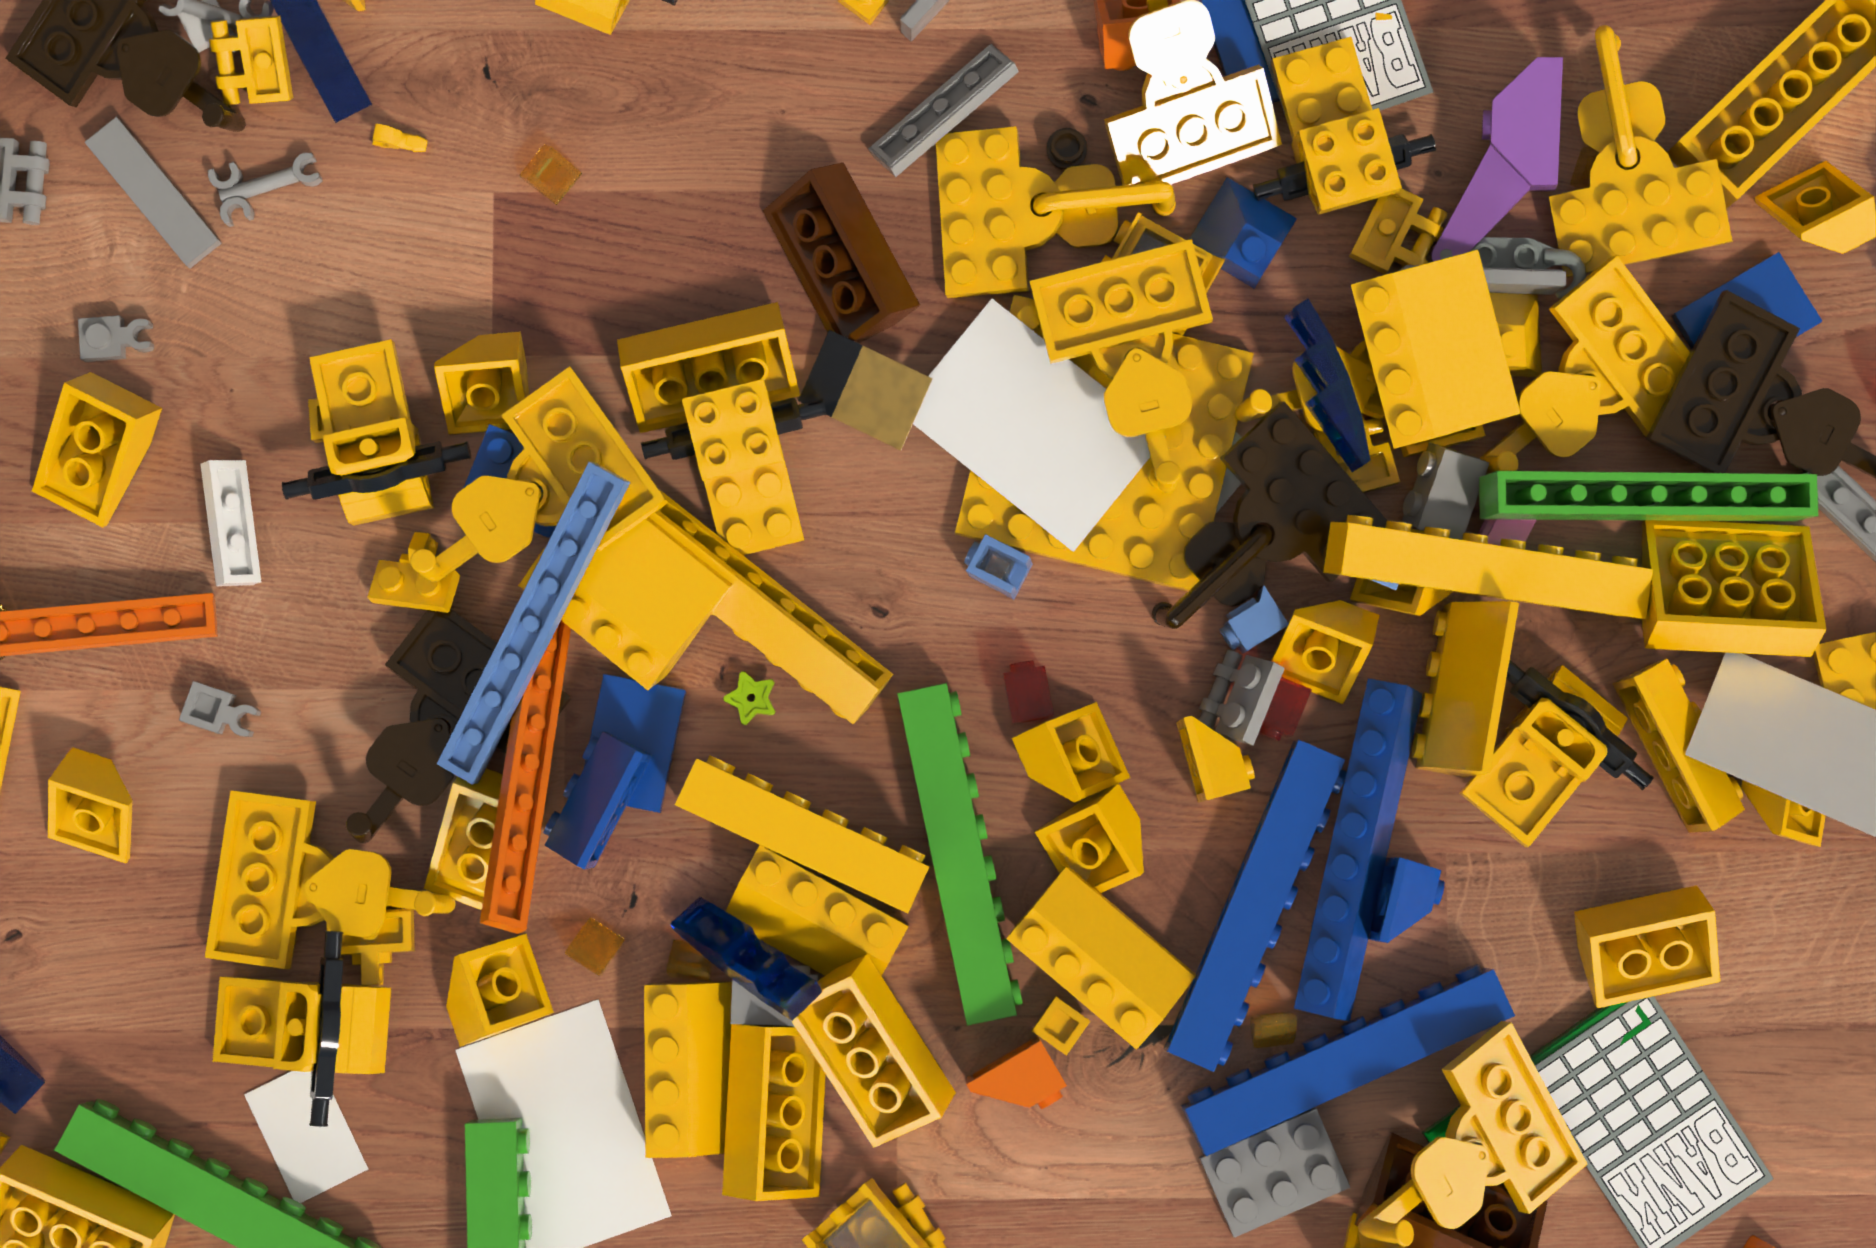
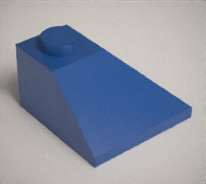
[1189,177,1297,289]
[1368,857,1445,943]

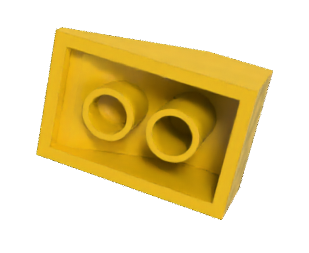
[32,372,162,528]
[424,768,503,910]

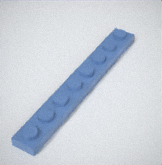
[437,461,630,784]

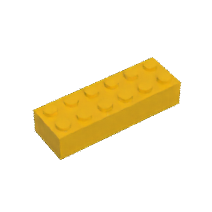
[1667,0,1876,209]
[675,755,929,914]

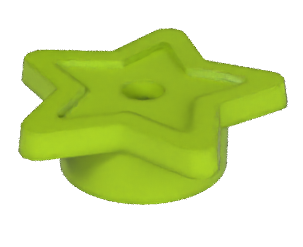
[723,671,776,725]

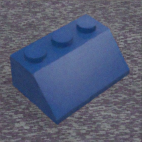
[543,732,653,869]

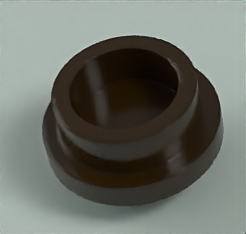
[1046,128,1087,169]

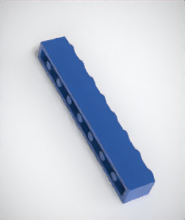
[1294,678,1423,1021]
[1164,739,1347,1072]
[1181,964,1515,1156]

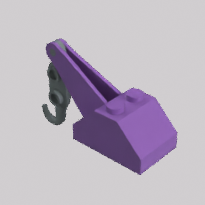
[1432,57,1586,299]

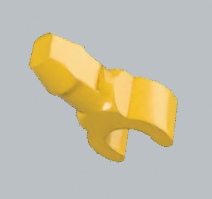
[372,124,428,152]

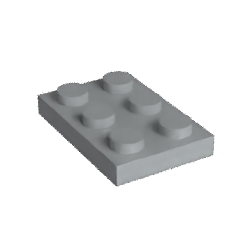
[1199,1107,1351,1238]

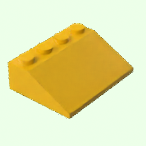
[1351,250,1521,449]
[518,517,733,690]
[1641,520,1827,657]
[1411,601,1519,778]
[0,1145,175,1248]

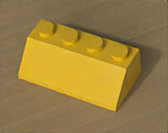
[617,302,800,433]
[1612,659,1745,833]
[722,845,909,976]
[1006,865,1196,1050]
[783,954,956,1148]
[644,982,732,1158]
[722,1024,826,1201]

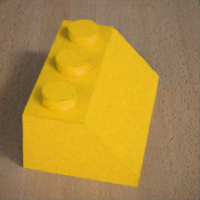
[1574,885,1720,1008]

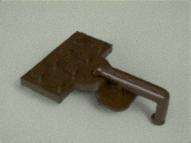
[5,0,246,132]
[1646,290,1876,479]
[1152,402,1388,629]
[346,609,571,843]

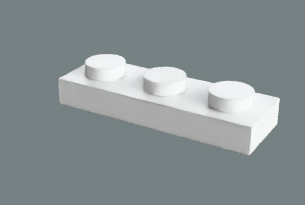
[201,460,261,586]

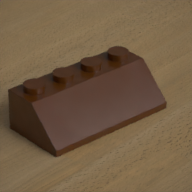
[762,162,920,343]
[1355,1133,1547,1248]

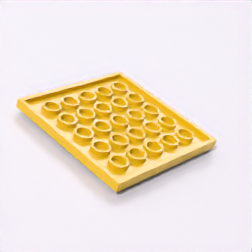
[955,295,1254,591]

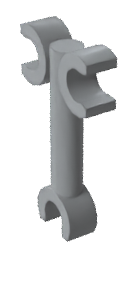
[159,0,274,52]
[208,152,323,227]

